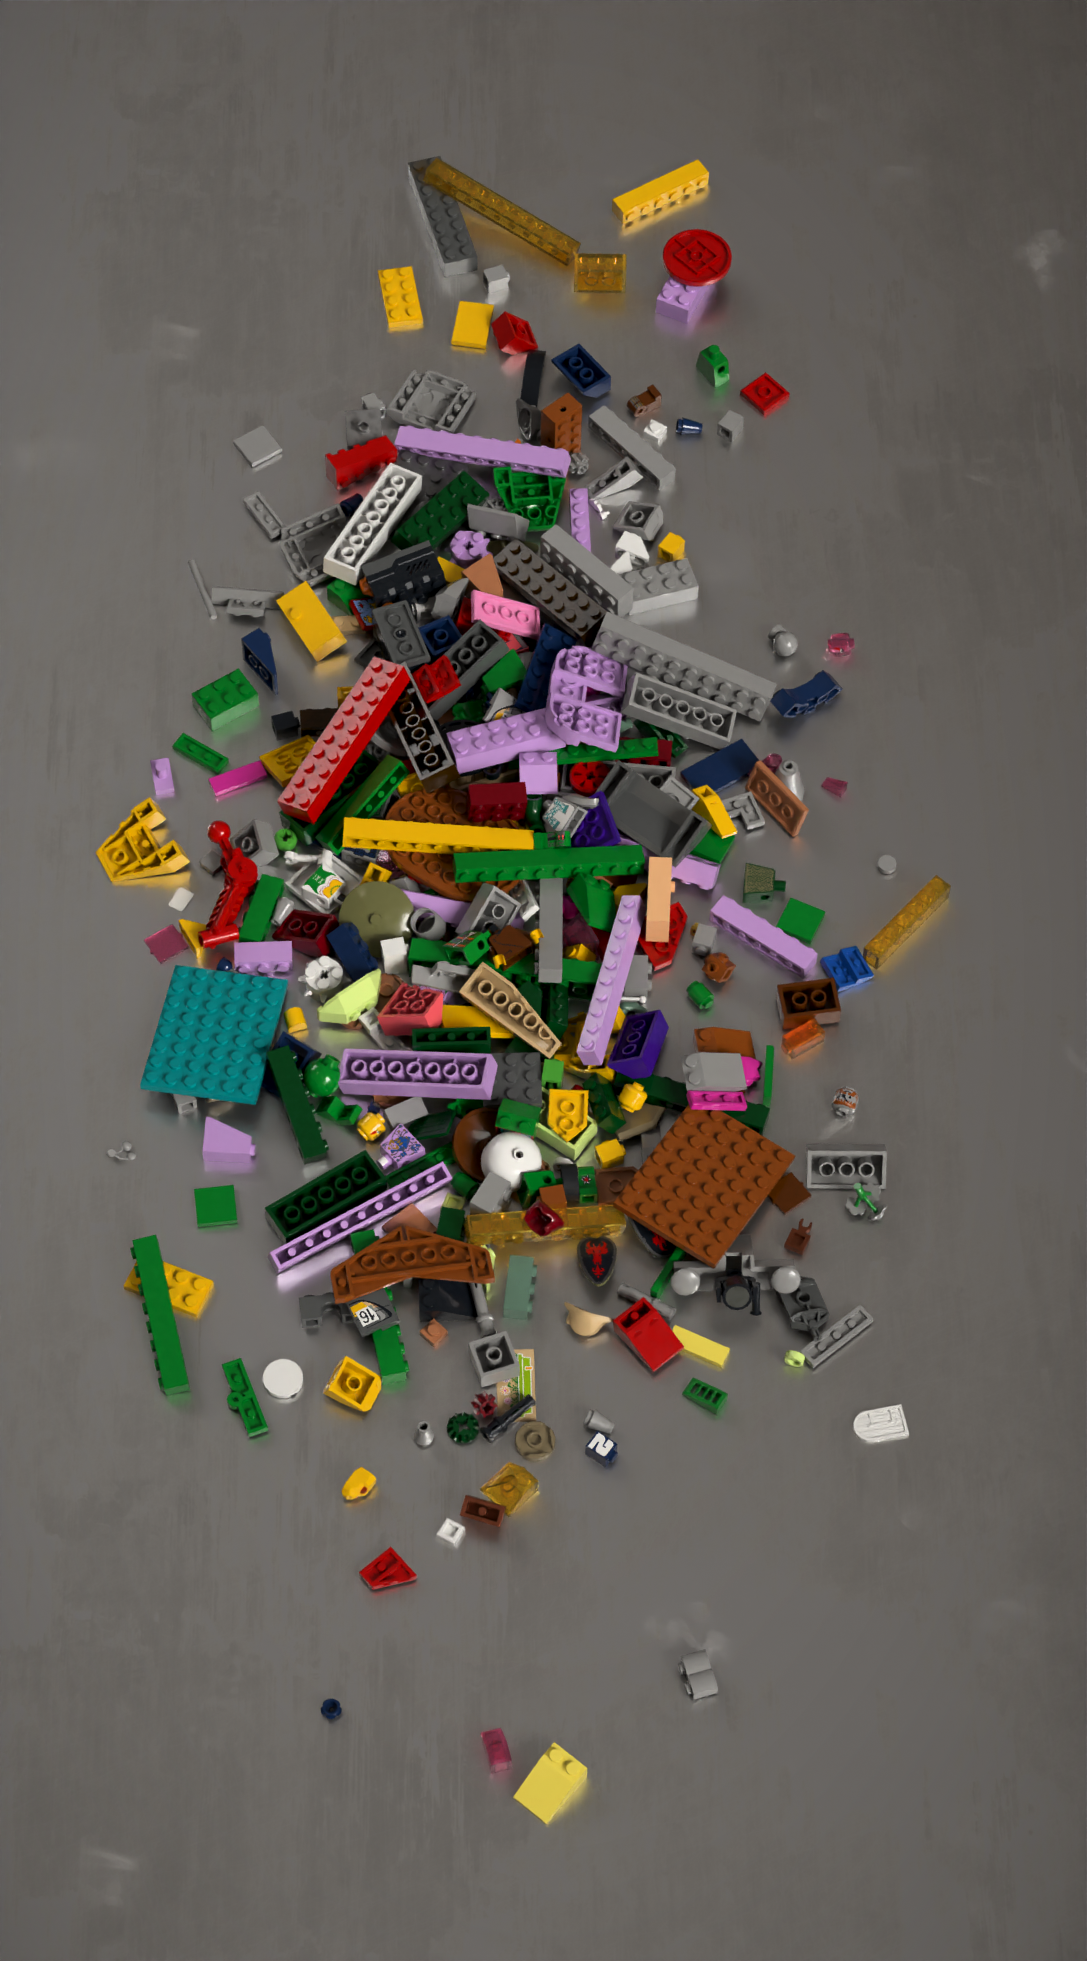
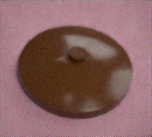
[452,1107,500,1184]

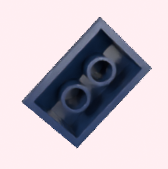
[551,344,611,398]

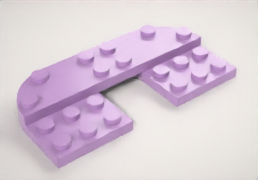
[545,646,628,753]

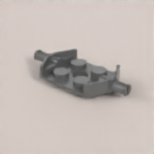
[776,1276,830,1341]

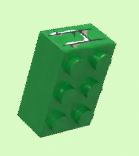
[191,668,259,731]

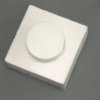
[643,420,667,443]

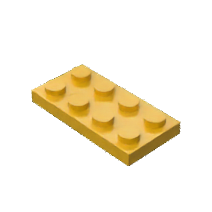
[378,266,423,328]
[124,1261,214,1318]

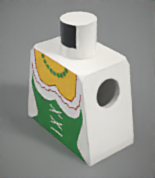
[301,863,346,909]

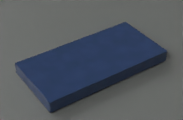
[680,739,760,793]

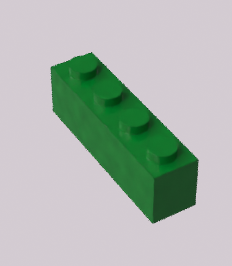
[238,874,285,943]

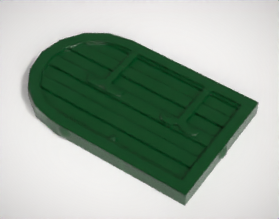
[408,1110,456,1140]

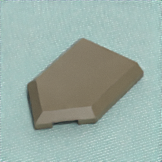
[615,1103,666,1141]

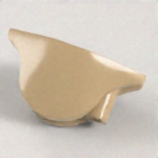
[564,1302,614,1336]

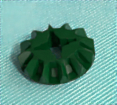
[447,1412,479,1443]

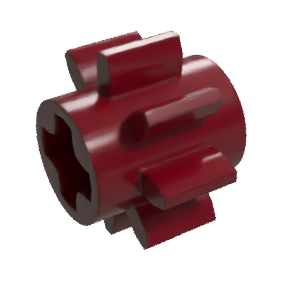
[471,1391,498,1418]

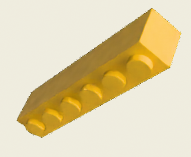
[612,159,709,224]

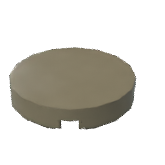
[515,1421,555,1461]

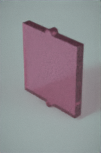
[144,924,189,964]

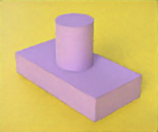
[150,758,174,795]

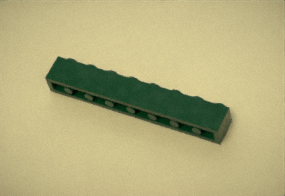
[613,1072,770,1136]

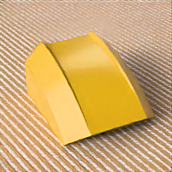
[323,1356,381,1412]

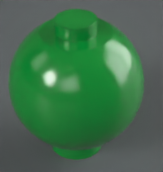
[303,1054,340,1098]

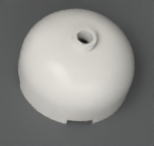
[481,1131,542,1192]

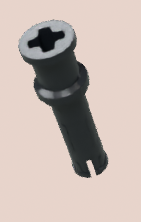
[480,1394,536,1443]

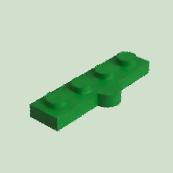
[222,1358,268,1437]

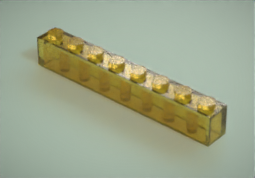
[464,1205,626,1247]

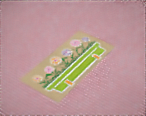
[497,1349,536,1422]

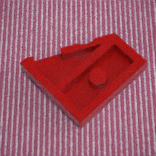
[359,1547,417,1590]

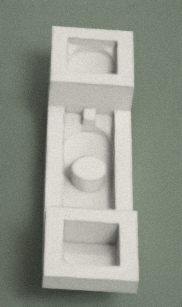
[358,1007,413,1051]

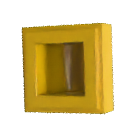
[283,1007,307,1033]

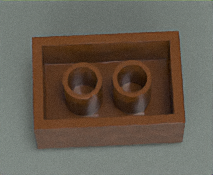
[776,978,841,1029]

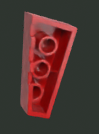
[325,435,398,491]

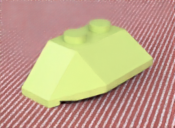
[317,968,381,1024]

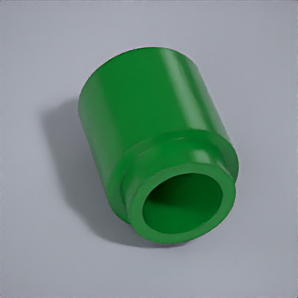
[686,981,714,1009]
[450,1172,480,1200]

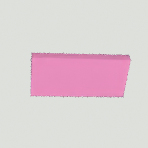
[471,590,540,640]

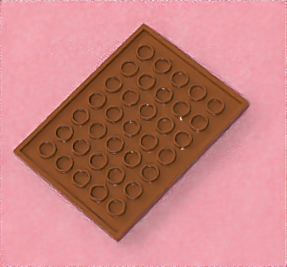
[613,1105,795,1269]

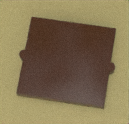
[768,1172,812,1215]

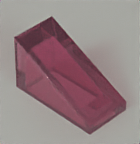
[821,777,848,798]

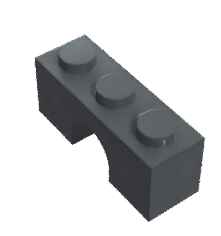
[299,1292,354,1328]

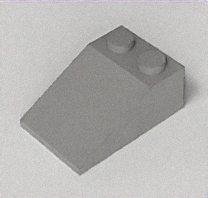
[681,1052,747,1092]

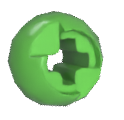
[274,828,297,852]

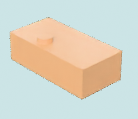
[646,857,675,942]

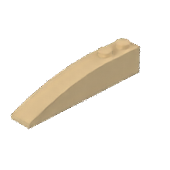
[459,961,561,1059]

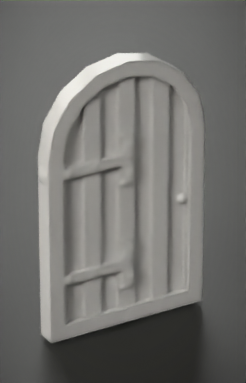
[853,1404,909,1442]

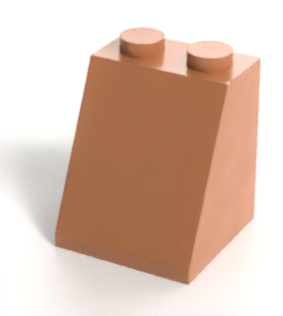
[462,553,503,599]

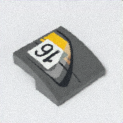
[346,1288,400,1338]

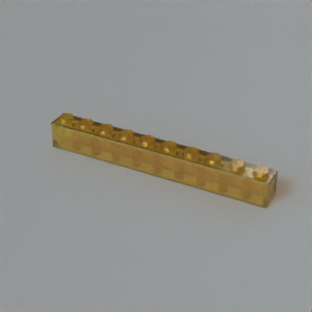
[423,158,581,266]

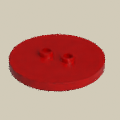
[662,229,732,287]

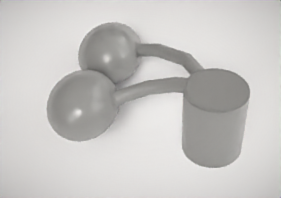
[106,1141,136,1160]

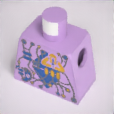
[376,1124,425,1170]

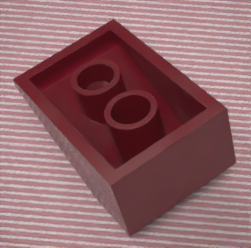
[271,909,339,957]

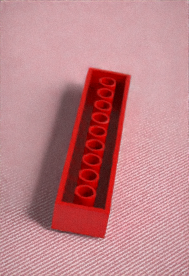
[277,657,411,824]

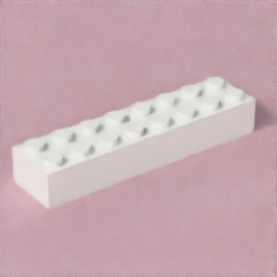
[323,463,422,585]

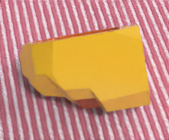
[342,1467,376,1500]

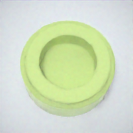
[784,1350,805,1367]

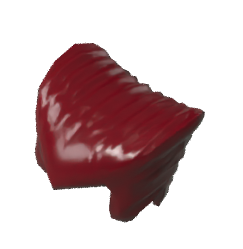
[524,1199,564,1237]

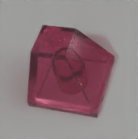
[562,913,599,962]

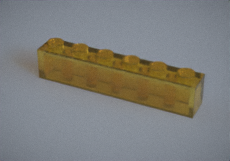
[863,875,951,970]

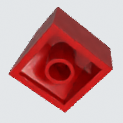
[491,311,538,355]

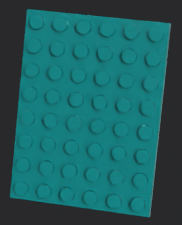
[140,965,288,1105]

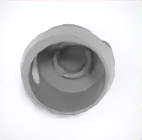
[410,908,447,941]

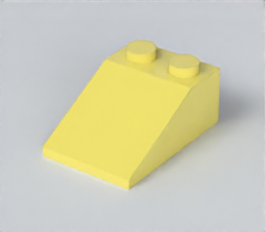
[513,1742,588,1824]

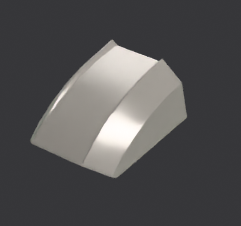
[613,501,664,541]
[430,578,469,621]

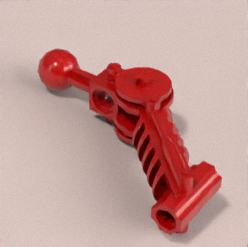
[197,820,258,949]

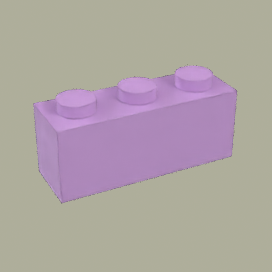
[234,941,293,973]

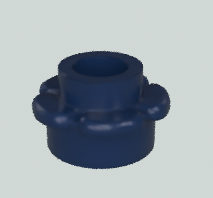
[321,1699,342,1719]

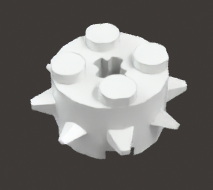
[298,956,351,1004]

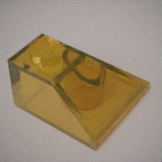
[480,1462,538,1517]

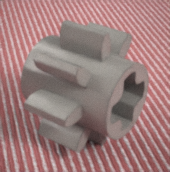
[568,453,589,475]

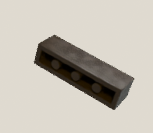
[300,708,339,738]

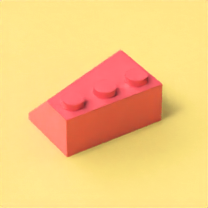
[377,982,443,1036]

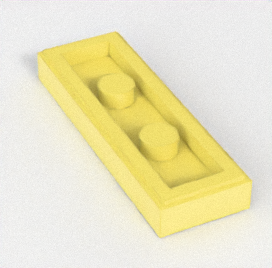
[672,1325,730,1368]

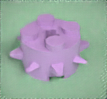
[444,531,493,569]

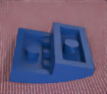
[820,946,874,992]

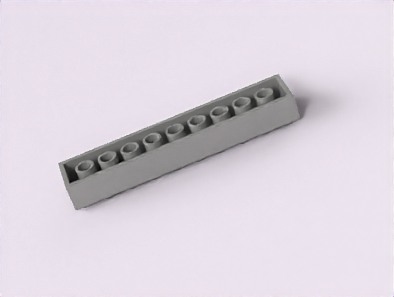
[591,612,777,722]

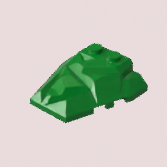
[493,467,566,532]

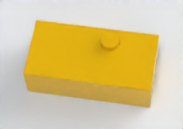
[276,581,347,662]

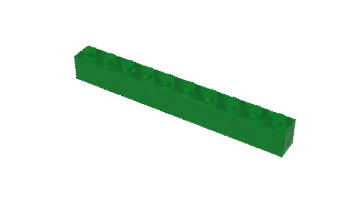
[452,845,645,883]

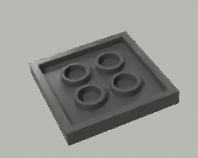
[483,1052,542,1108]

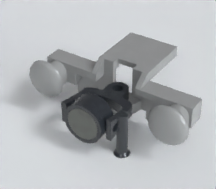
[670,1234,801,1316]

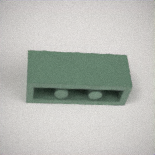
[503,1255,537,1320]

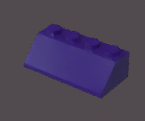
[607,1010,669,1079]

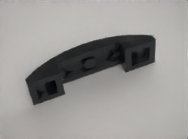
[520,349,546,408]

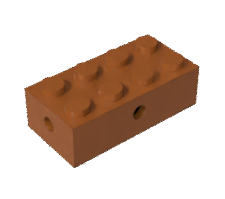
[540,393,582,456]

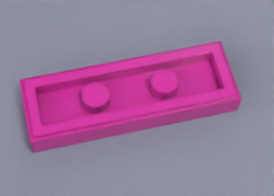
[208,760,268,796]
[686,1090,747,1111]

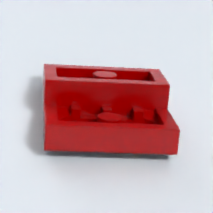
[412,655,461,703]

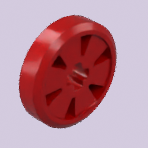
[569,761,610,797]

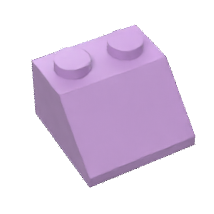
[519,752,558,795]

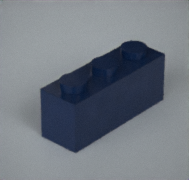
[326,922,379,982]

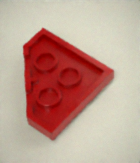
[637,902,688,971]

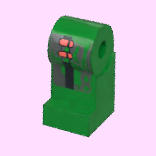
[533,831,571,850]

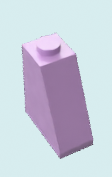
[202,1117,256,1163]

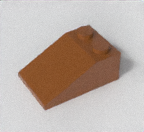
[693,1027,756,1059]

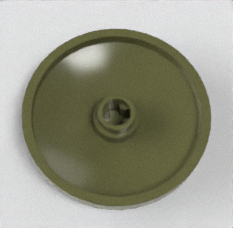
[339,881,415,958]

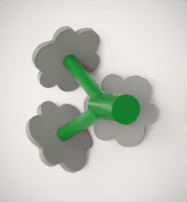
[845,1182,887,1221]

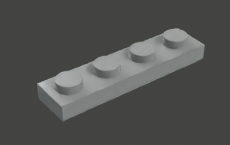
[800,1305,873,1368]

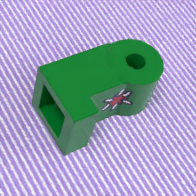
[577,1166,598,1204]

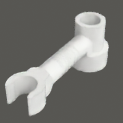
[284,850,333,870]

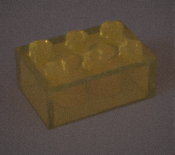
[574,253,626,293]

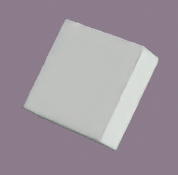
[436,1518,465,1546]

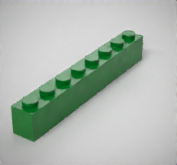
[350,1229,409,1385]
[130,1235,190,1396]

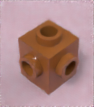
[701,952,736,983]

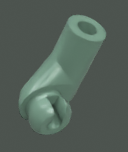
[619,1001,648,1015]

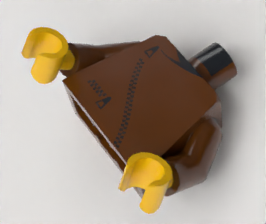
[487,924,544,972]

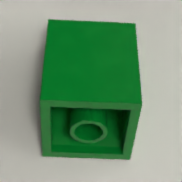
[480,649,526,707]

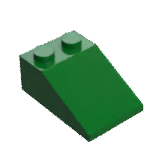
[566,873,616,933]

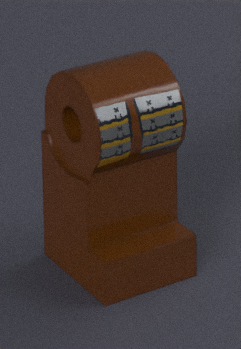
[627,384,662,417]

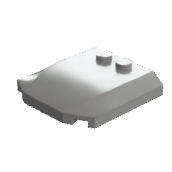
[387,370,476,434]
[280,503,348,587]

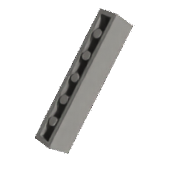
[588,405,676,491]

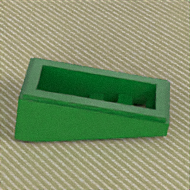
[682,1378,728,1415]

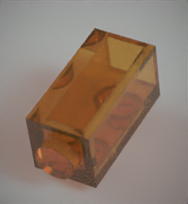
[781,1018,825,1060]

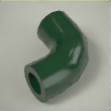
[524,794,546,833]

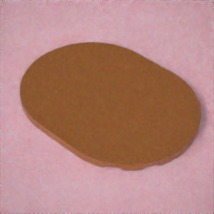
[385,787,520,902]

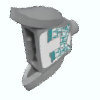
[543,794,599,838]

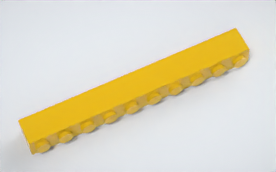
[342,817,534,854]

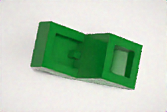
[316,1096,363,1126]

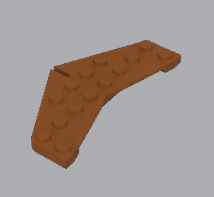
[330,1225,495,1304]

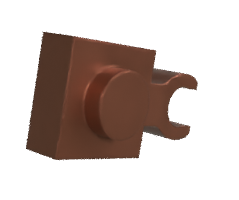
[784,1218,812,1255]

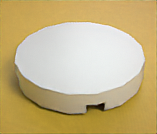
[263,1359,303,1399]

